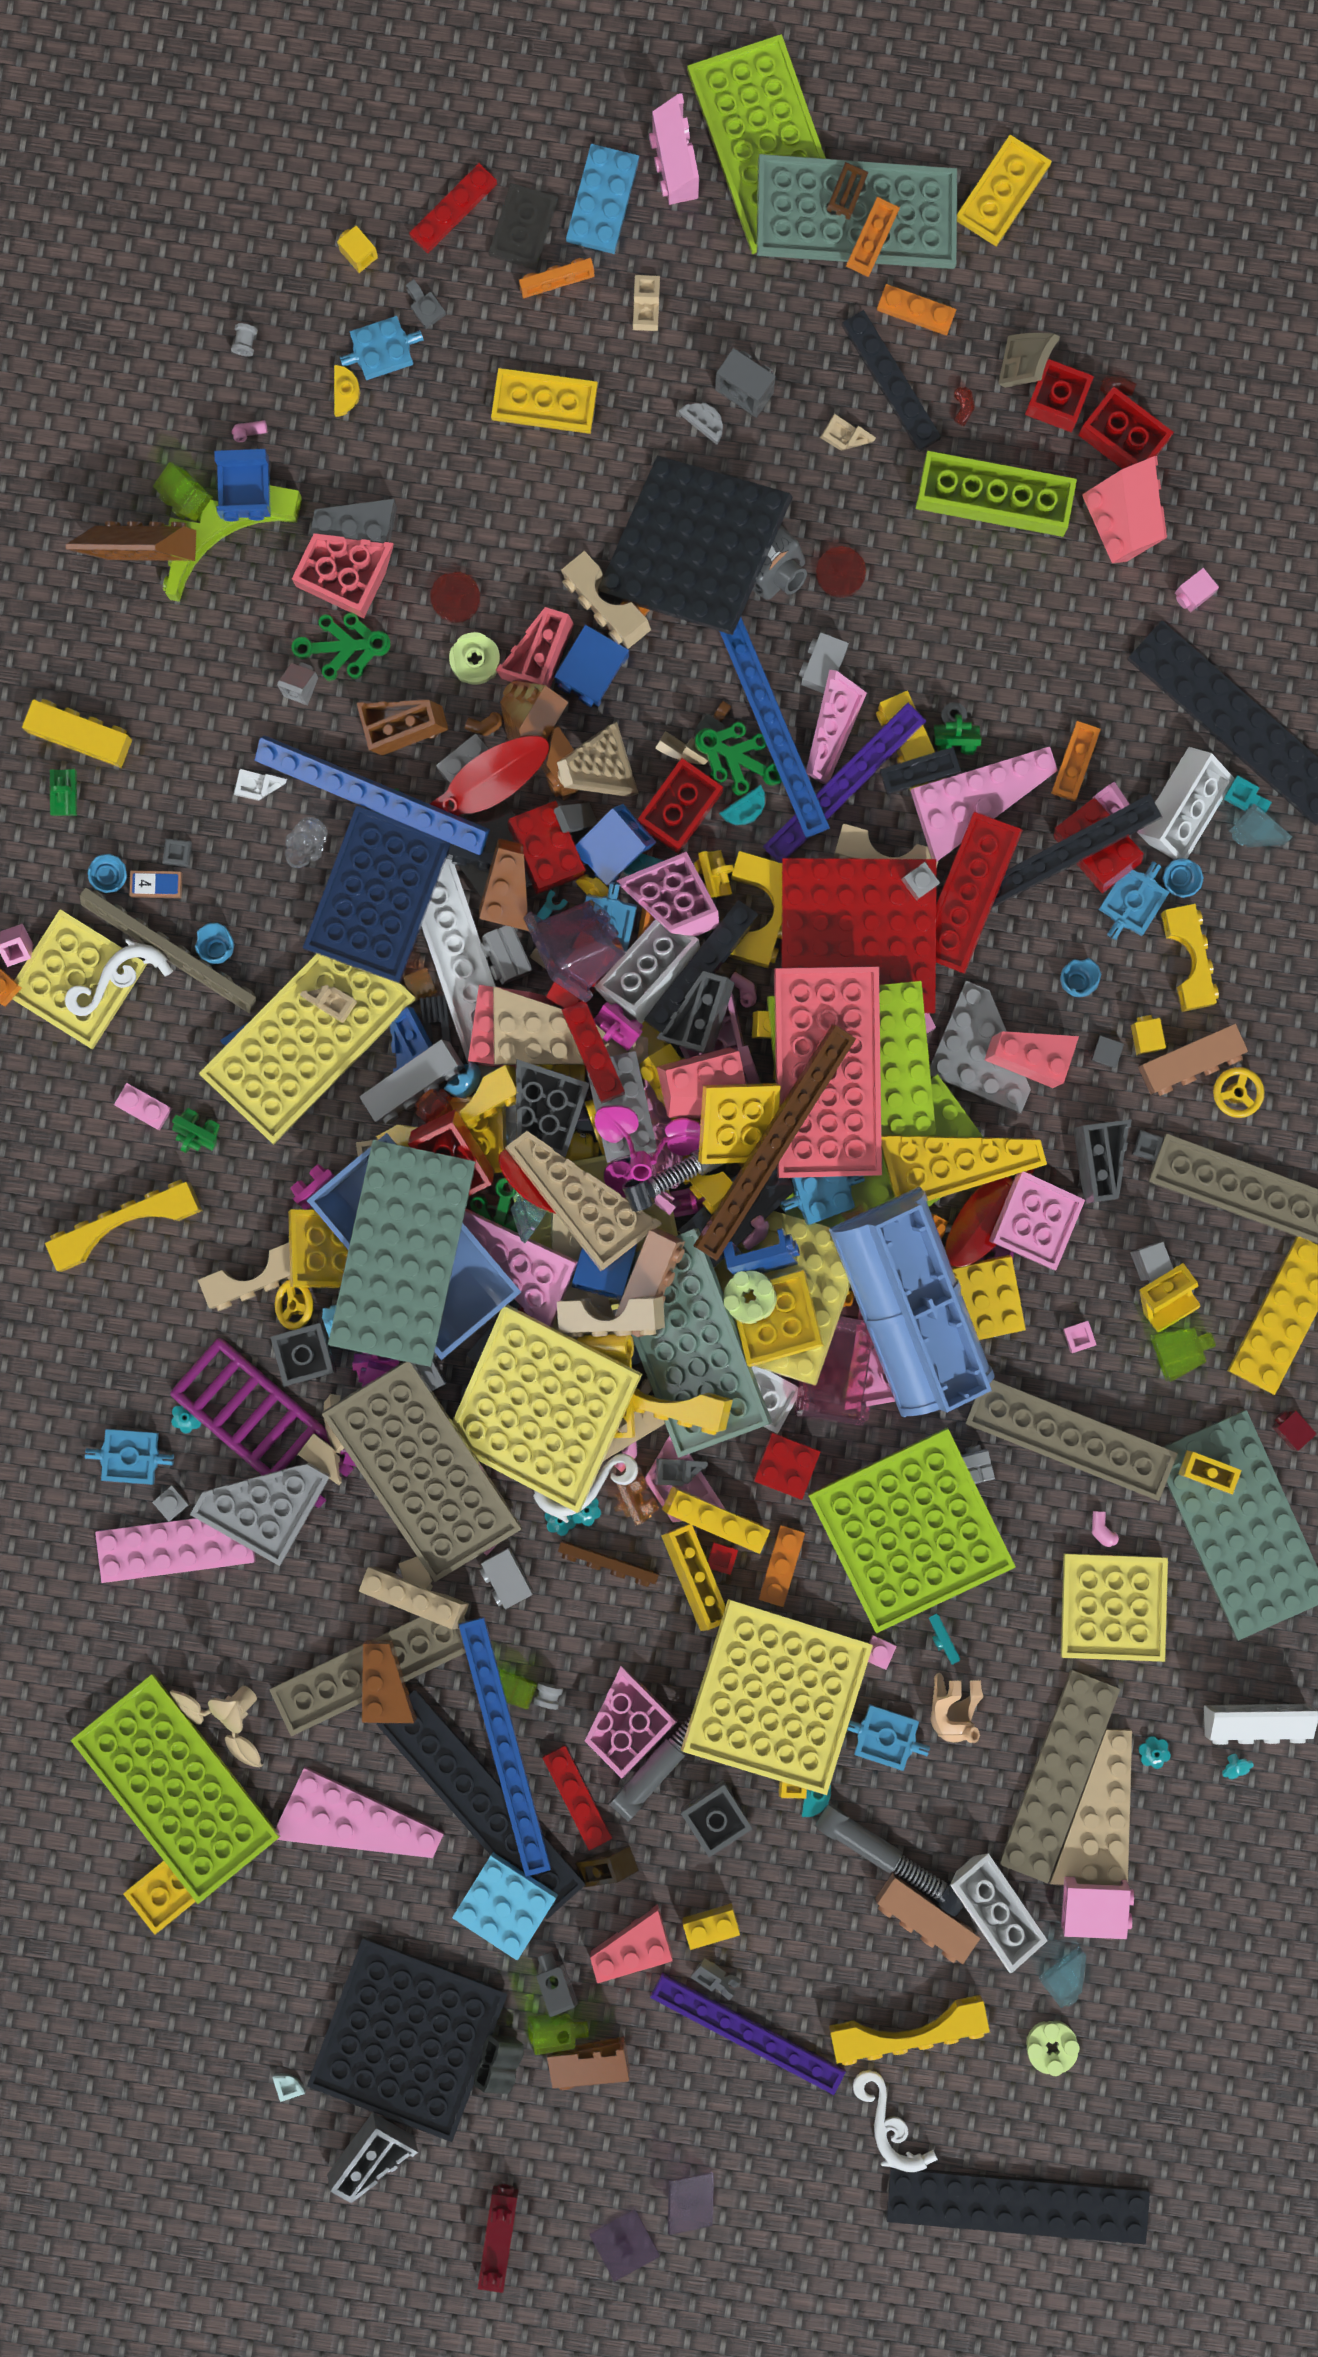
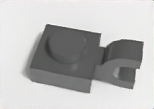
[406,279,446,329]
[691,1958,741,2000]

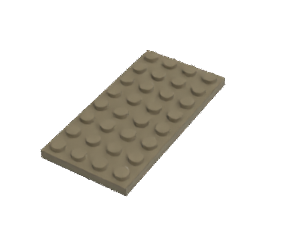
[322,1361,522,1582]

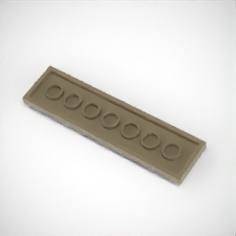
[1148,1134,1318,1244]
[965,1380,1178,1501]
[269,1616,467,1736]
[998,1669,1120,1883]

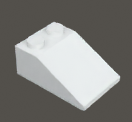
[752,1366,802,1434]

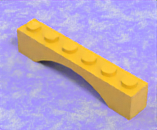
[376,1065,516,1147]
[45,1180,203,1272]
[633,1388,733,1435]
[829,1995,990,2065]

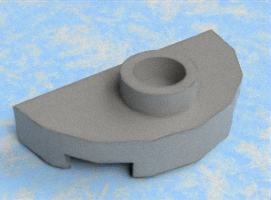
[678,403,723,444]

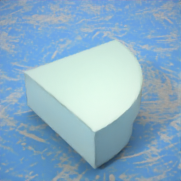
[273,2073,306,2102]

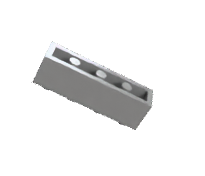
[359,1039,465,1124]

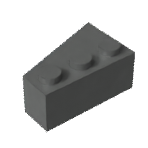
[310,499,397,543]
[657,971,735,1054]
[1073,1119,1132,1204]
[327,2112,418,2203]

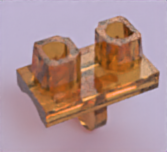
[613,1475,659,1526]

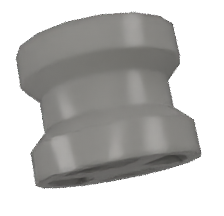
[533,1682,563,1710]

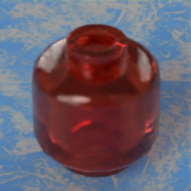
[415,1088,453,1123]

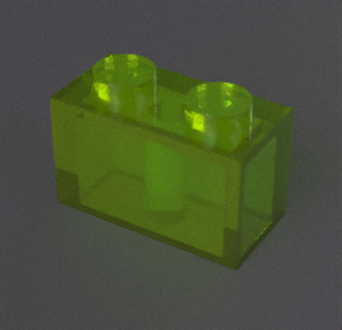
[153,462,213,522]

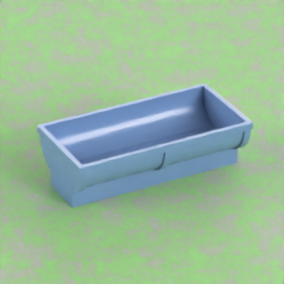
[307,1133,521,1360]
[829,1187,995,1417]

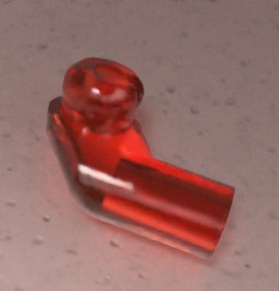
[1100,376,1137,396]
[954,387,975,426]

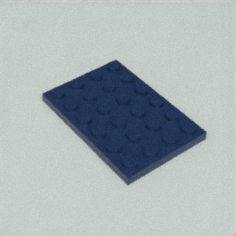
[303,805,452,984]

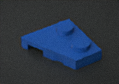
[390,1007,433,1073]

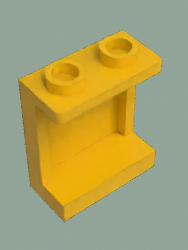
[1139,1263,1200,1332]

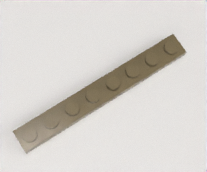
[80,888,256,1014]

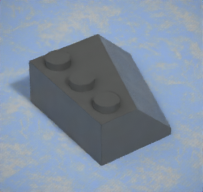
[516,1059,590,1157]

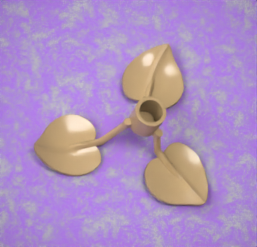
[170,1686,263,1767]

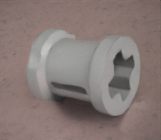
[231,323,258,356]

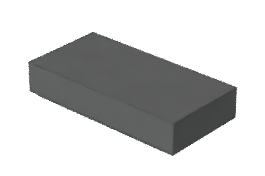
[554,802,598,833]

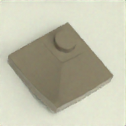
[998,333,1060,388]

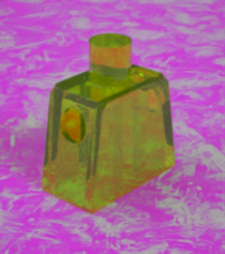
[1149,1328,1216,1382]
[527,2014,589,2055]

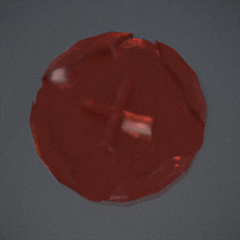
[816,546,866,598]
[430,572,480,623]

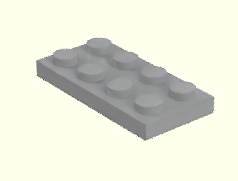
[587,1051,657,1163]

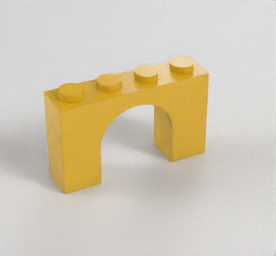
[729,851,782,968]

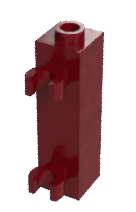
[477,2184,519,2293]

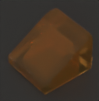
[403,968,437,1002]

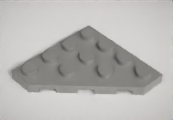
[930,981,1031,1114]
[190,1463,331,1566]

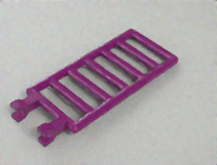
[170,1338,353,1508]

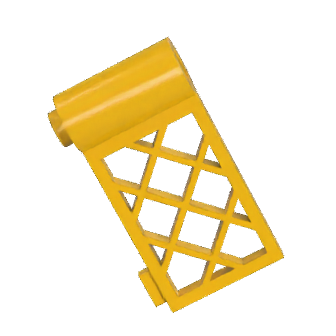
[577,1334,635,1438]

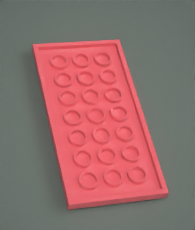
[774,967,882,1178]

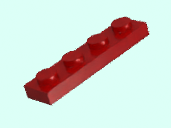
[409,163,497,254]
[562,1000,625,1104]
[542,1745,612,1851]

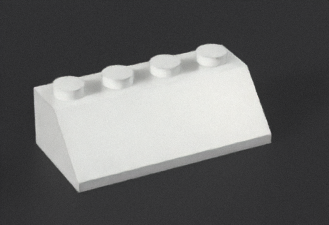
[1137,747,1235,860]
[595,919,700,1024]
[1204,1704,1318,1744]
[950,1853,1047,1973]

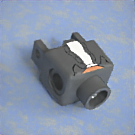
[752,525,807,600]

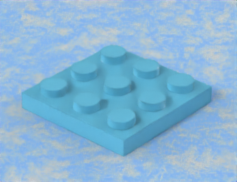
[452,1852,558,1960]

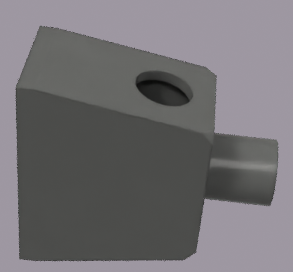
[536,1952,579,2017]

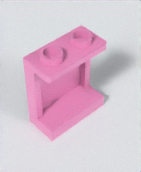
[1061,1877,1134,1939]

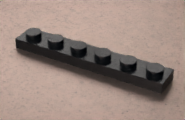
[842,310,941,452]
[644,900,760,1033]

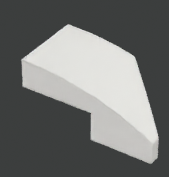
[234,769,287,801]

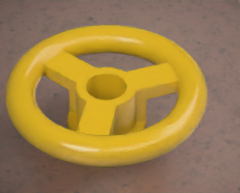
[1213,1067,1264,1118]
[275,1280,313,1330]

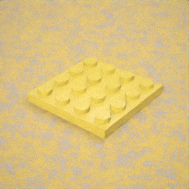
[13,909,147,1049]
[1061,1553,1168,1662]

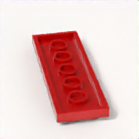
[936,812,1023,974]

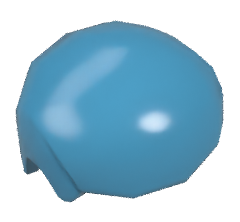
[87,854,127,894]
[1163,858,1204,898]
[195,923,234,964]
[1060,958,1101,997]
[444,1062,482,1098]

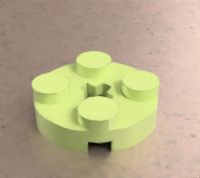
[449,632,500,685]
[724,1271,777,1324]
[1026,2020,1080,2076]

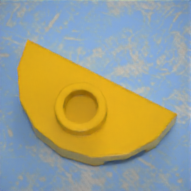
[334,365,360,417]
[575,874,609,897]

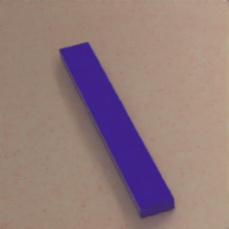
[763,703,926,863]
[650,1973,846,2095]

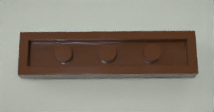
[558,1540,659,1587]

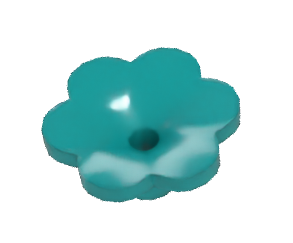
[171,1405,202,1434]
[572,1497,601,1526]
[545,1513,576,1536]
[1138,1736,1171,1769]
[1222,1754,1254,1779]

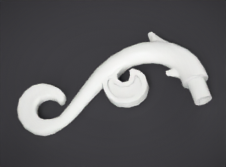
[65,939,173,1016]
[533,1454,638,1523]
[853,2070,938,2172]

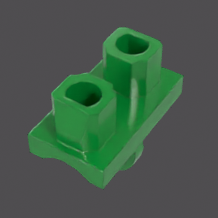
[934,715,982,755]
[50,769,77,816]
[172,1108,220,1153]

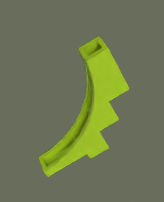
[163,485,302,602]

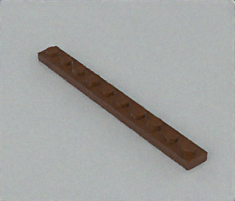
[693,1024,856,1261]

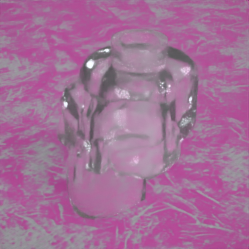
[285,817,328,868]

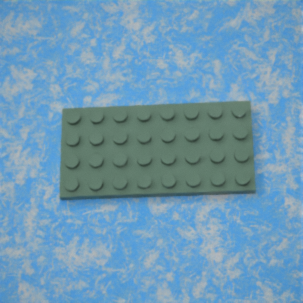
[757,154,957,269]
[328,1140,476,1367]
[619,1228,773,1458]
[1162,1410,1318,1641]

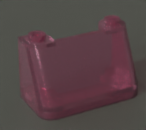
[795,1316,874,1426]

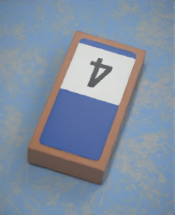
[130,871,182,898]

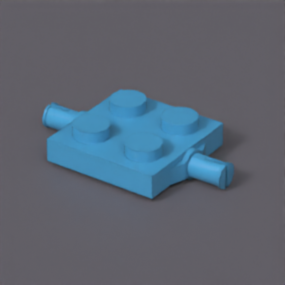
[340,316,424,380]
[1098,862,1169,940]
[578,882,637,955]
[781,1176,865,1225]
[85,1429,174,1485]
[847,1704,930,1771]

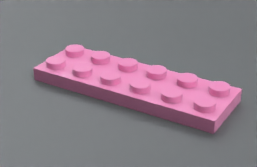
[95,1518,256,1583]

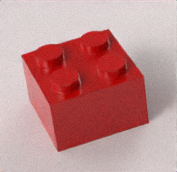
[1025,359,1094,433]
[753,1432,820,1500]

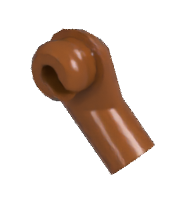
[465,712,502,736]

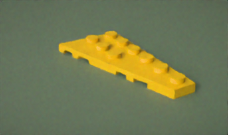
[881,1135,1047,1201]

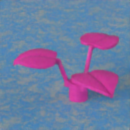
[595,1105,700,1198]

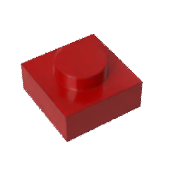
[707,1542,738,1575]

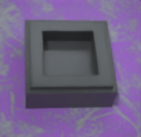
[163,838,192,867]
[1091,1036,1124,1068]
[1132,1130,1164,1162]

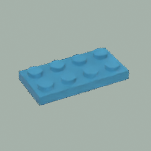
[566,144,639,254]

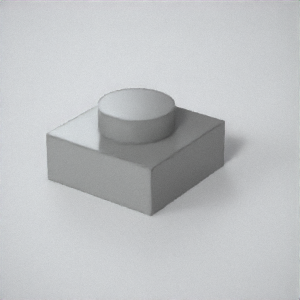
[152,1485,190,1522]

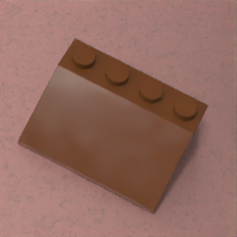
[66,521,196,561]

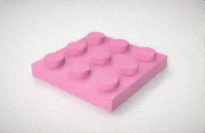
[989,1172,1085,1270]

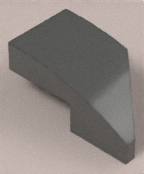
[655,1458,708,1486]

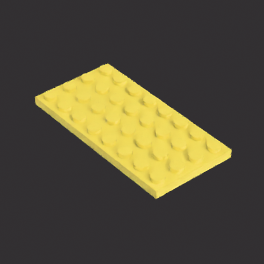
[199,954,416,1145]

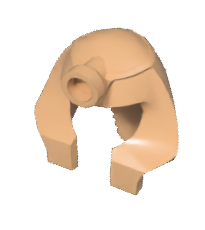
[931,1673,983,1743]

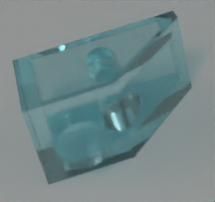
[1229,804,1292,847]
[511,1191,547,1243]
[1039,1946,1086,2008]

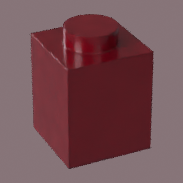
[1272,1410,1317,1451]

